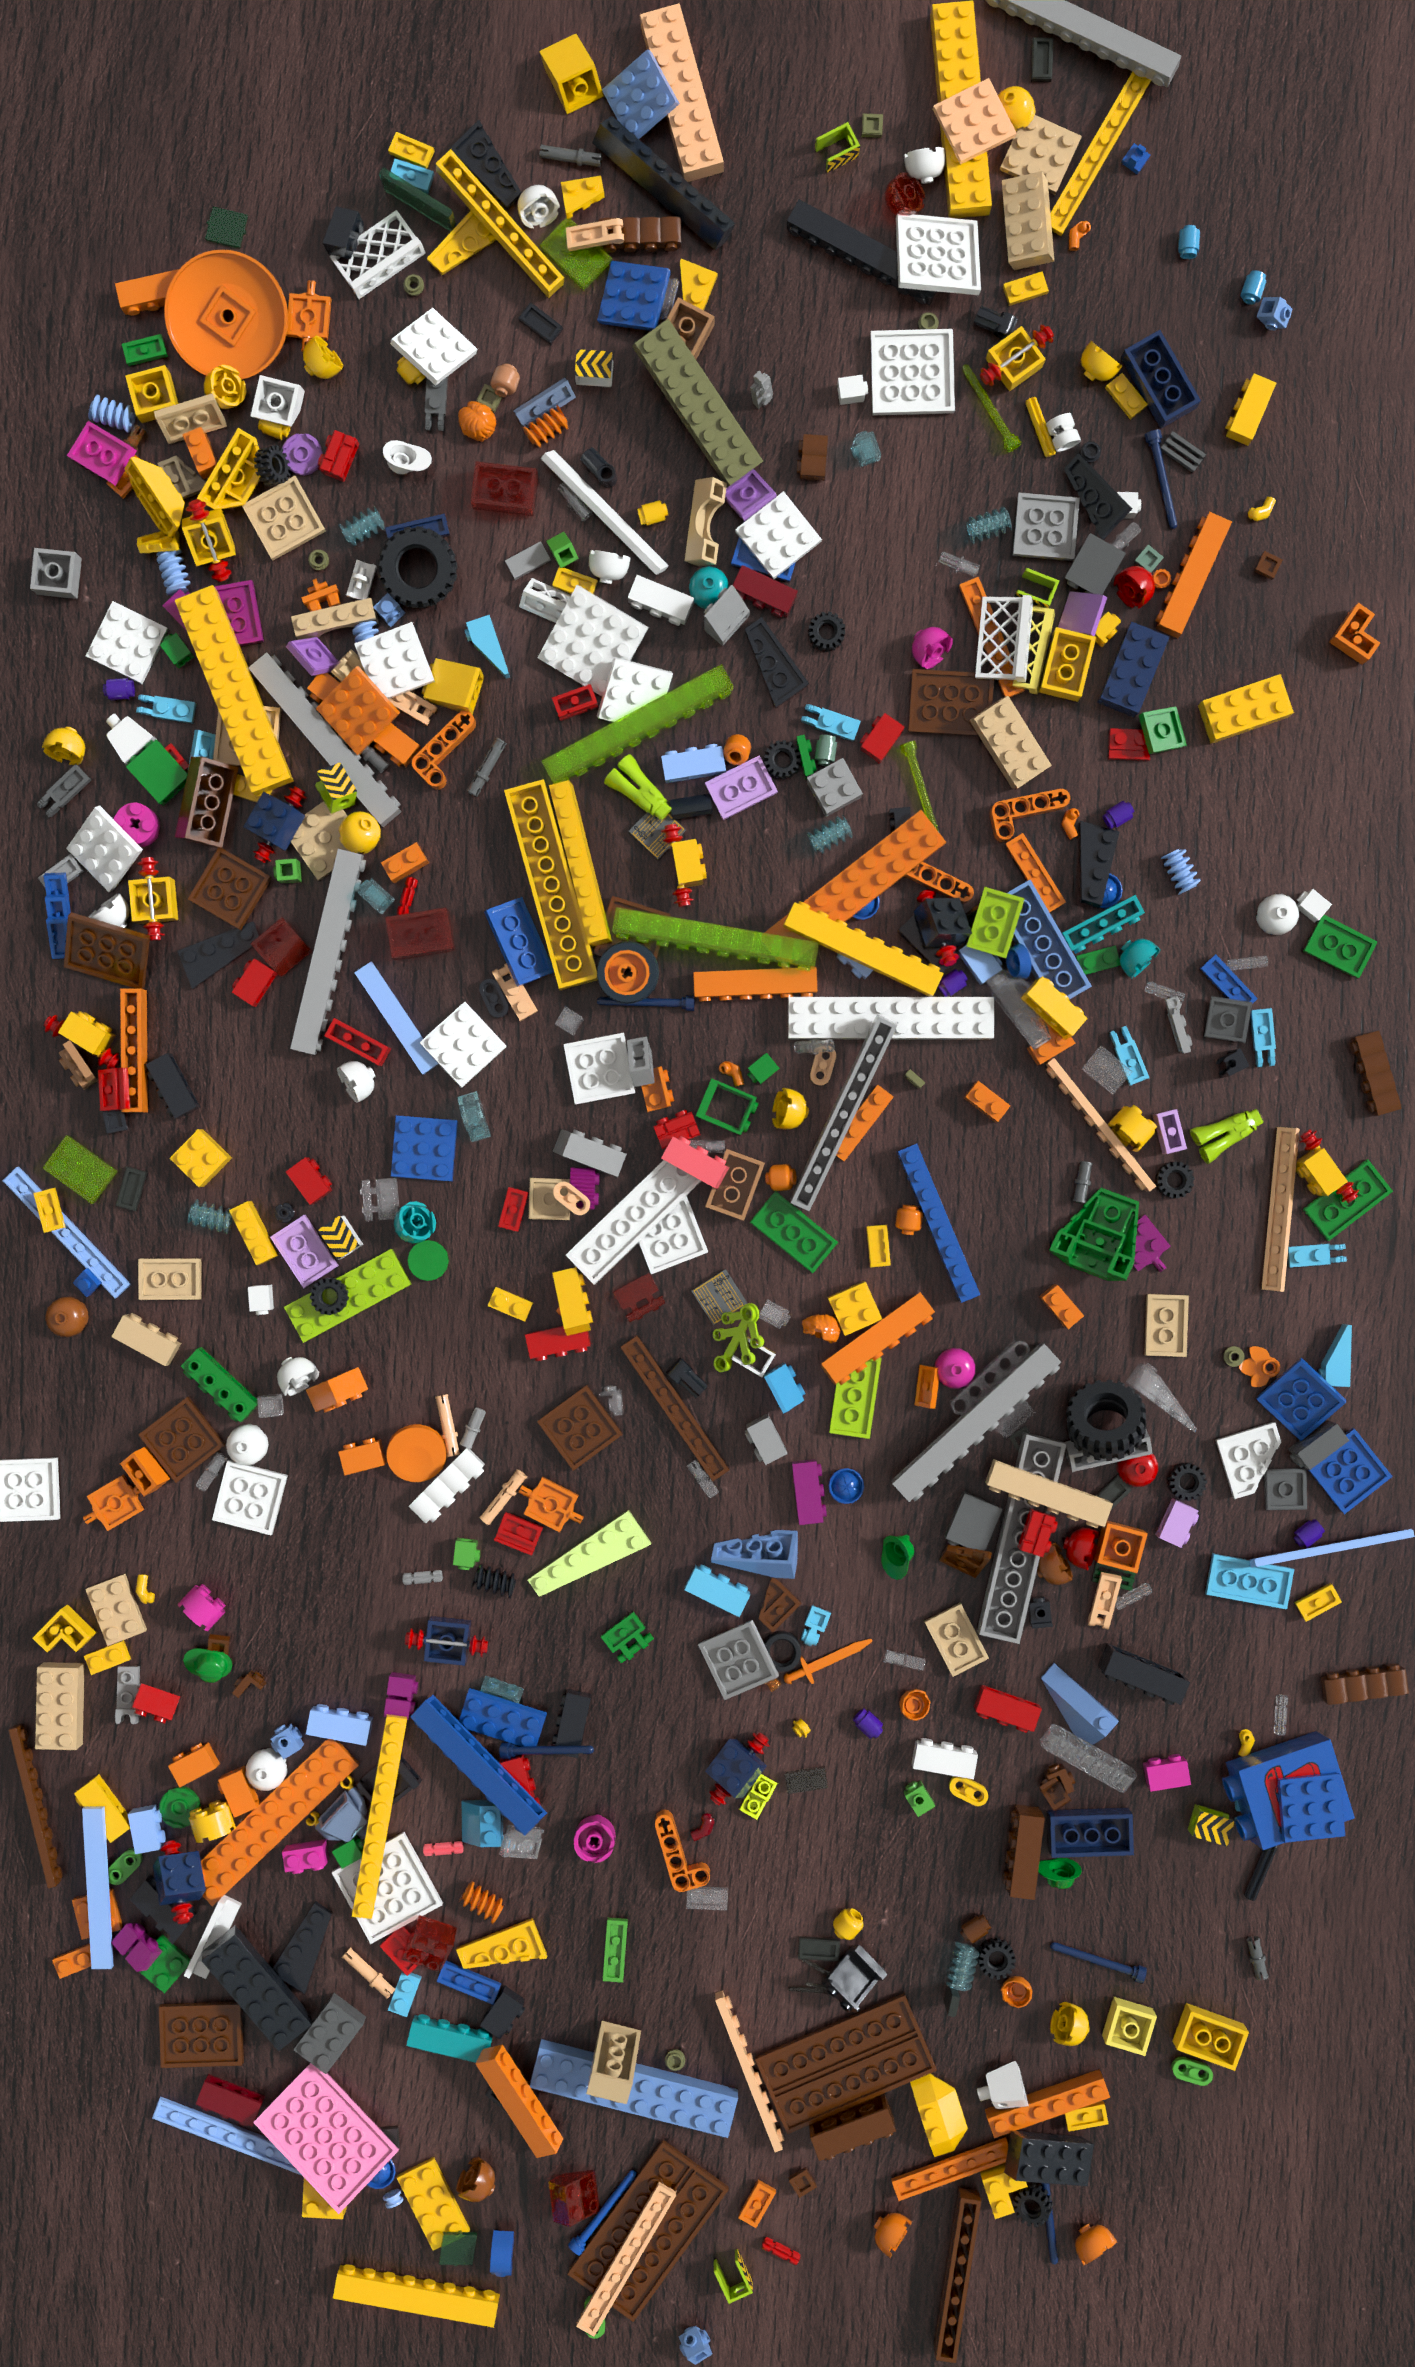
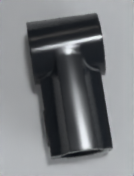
[974,305,1018,340]
[580,447,617,488]
[666,1357,708,1398]

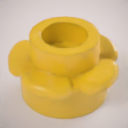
[792,1718,811,1738]

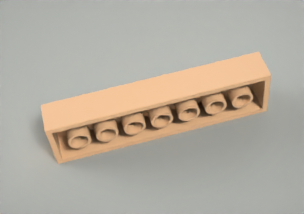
[640,3,724,182]

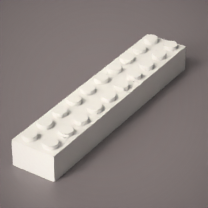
[788,997,994,1040]

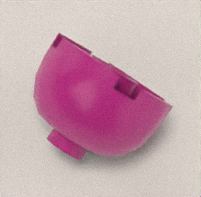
[912,627,953,669]
[935,1348,975,1389]

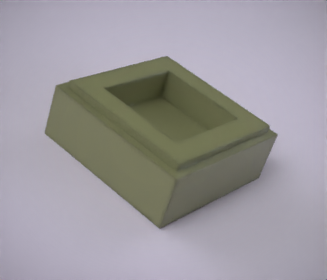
[861,114,883,138]
[476,384,502,413]
[904,1069,925,1089]

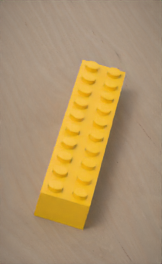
[930,1,992,218]
[175,585,294,796]
[504,779,598,990]

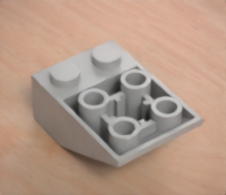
[704,585,750,646]

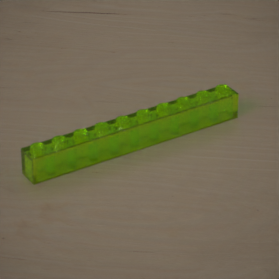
[541,664,733,784]
[612,907,819,971]

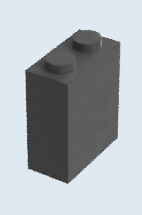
[1065,533,1126,595]
[1288,1420,1350,1470]
[944,1491,1002,1551]

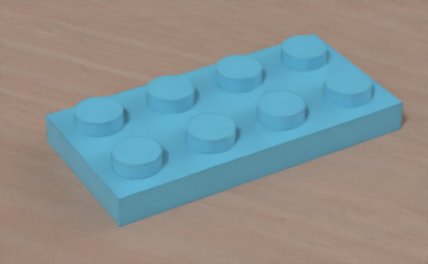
[1205,1553,1294,1609]

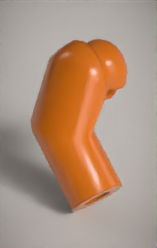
[719,1061,744,1087]

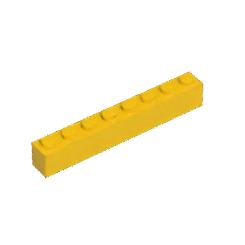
[436,149,564,298]
[549,780,612,947]
[782,901,944,997]
[333,2265,500,2328]

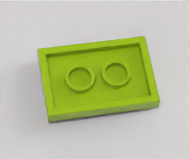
[966,887,1025,958]

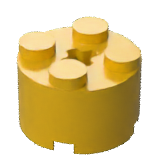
[1107,1105,1157,1152]
[189,1800,236,1843]

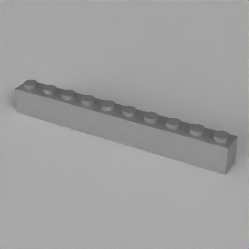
[985,0,1181,88]
[248,652,402,827]
[290,849,366,1055]
[790,1014,897,1211]

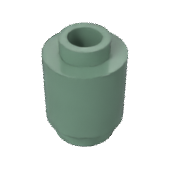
[814,735,837,766]

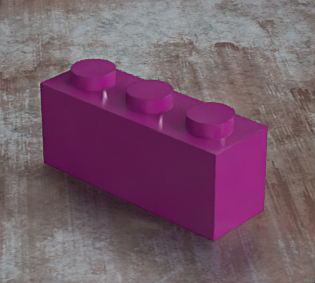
[792,1459,827,1525]

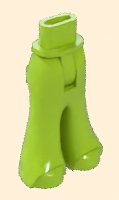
[604,754,672,820]
[1190,1109,1263,1165]

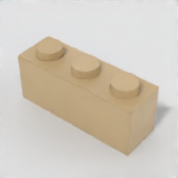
[112,1313,182,1366]

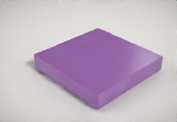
[725,469,777,521]
[1058,592,1107,636]
[286,637,338,676]

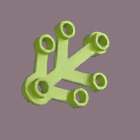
[713,1303,764,1372]

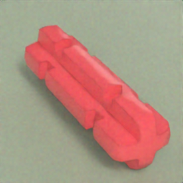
[423,1841,464,1856]

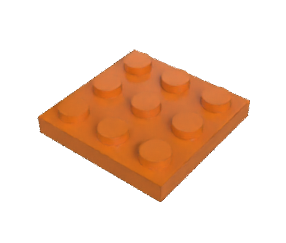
[316,666,400,755]

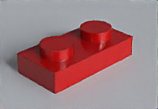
[498,1187,529,1232]

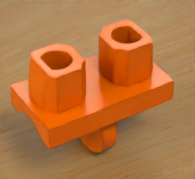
[301,579,341,612]

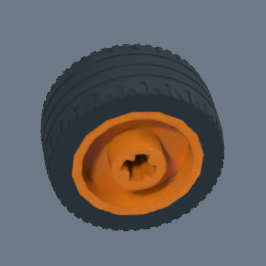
[597,942,659,1004]

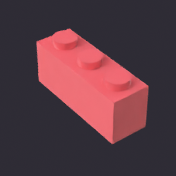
[661,1136,730,1189]

